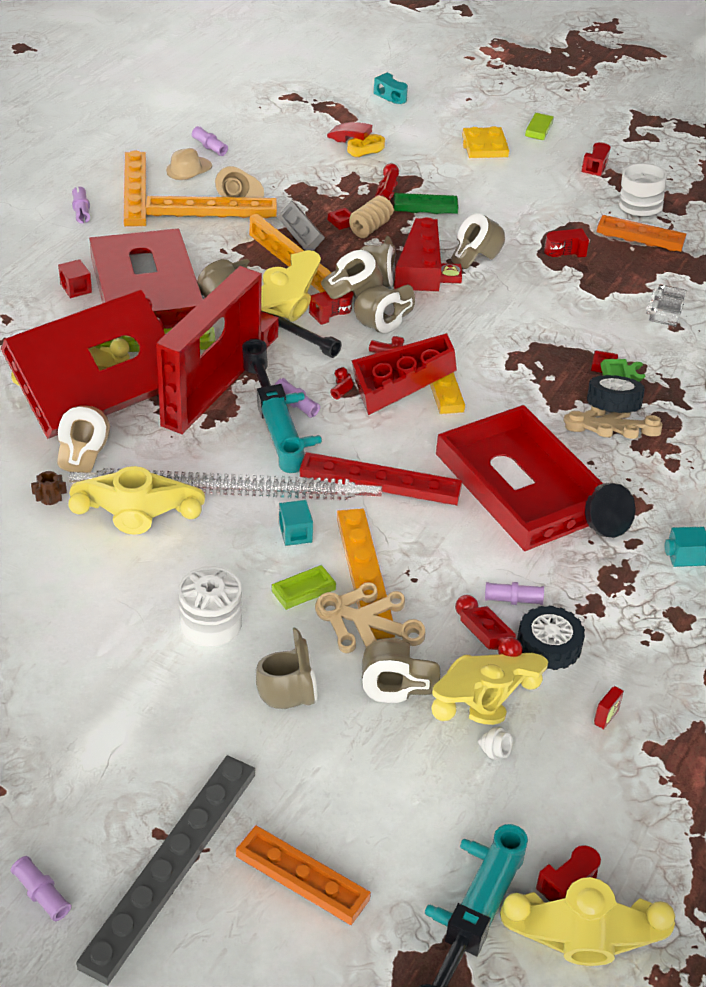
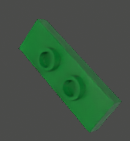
[394,193,458,214]

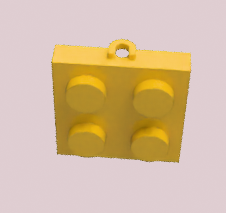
[462,126,509,158]

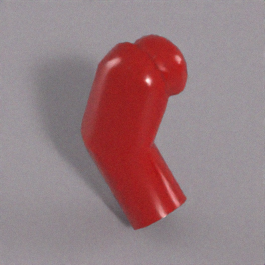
[369,336,405,353]
[330,367,354,400]

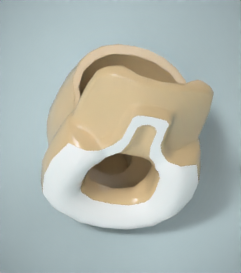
[57,406,110,475]

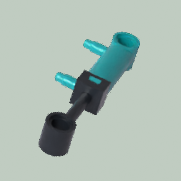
[242,339,322,473]
[418,824,528,987]

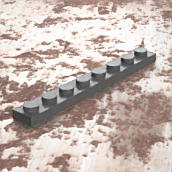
[76,755,255,986]

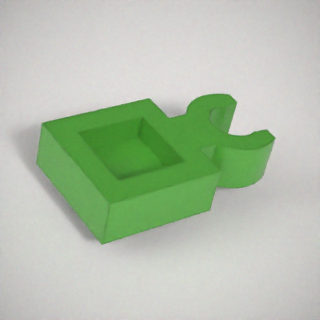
[600,359,646,382]

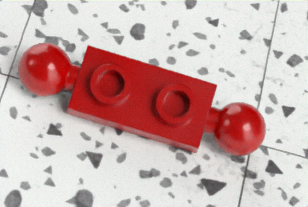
[375,163,399,201]
[455,595,522,657]

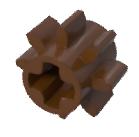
[31,471,67,505]

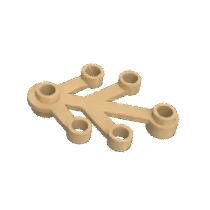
[563,405,663,439]
[315,582,425,653]

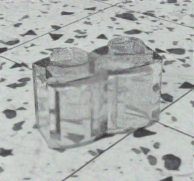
[646,284,687,327]

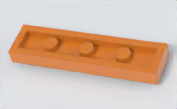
[596,215,687,252]
[236,825,371,925]

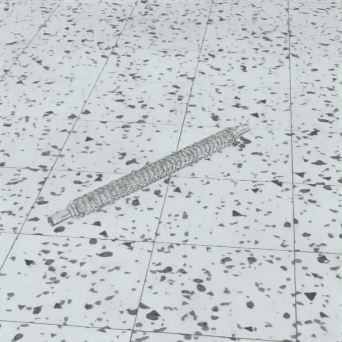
[69,468,382,501]

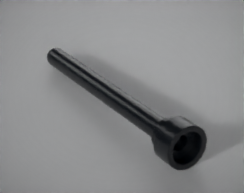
[262,311,342,358]

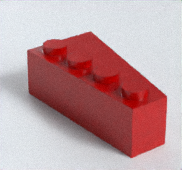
[394,217,442,292]
[351,333,457,415]

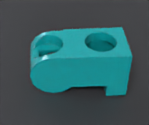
[373,72,408,104]

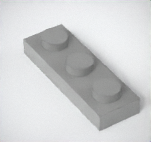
[277,200,325,251]

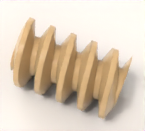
[349,196,394,238]

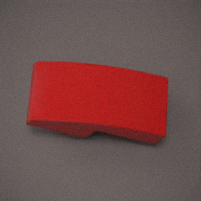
[327,122,373,143]

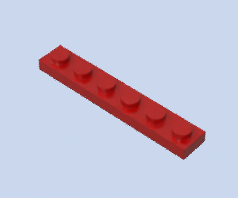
[299,452,463,506]

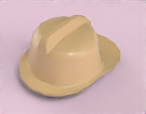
[166,148,212,180]
[215,166,264,198]

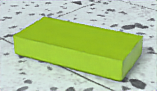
[525,112,554,140]
[272,565,336,610]

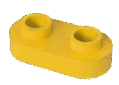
[347,134,385,157]

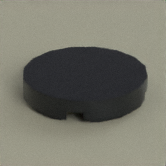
[585,483,636,538]

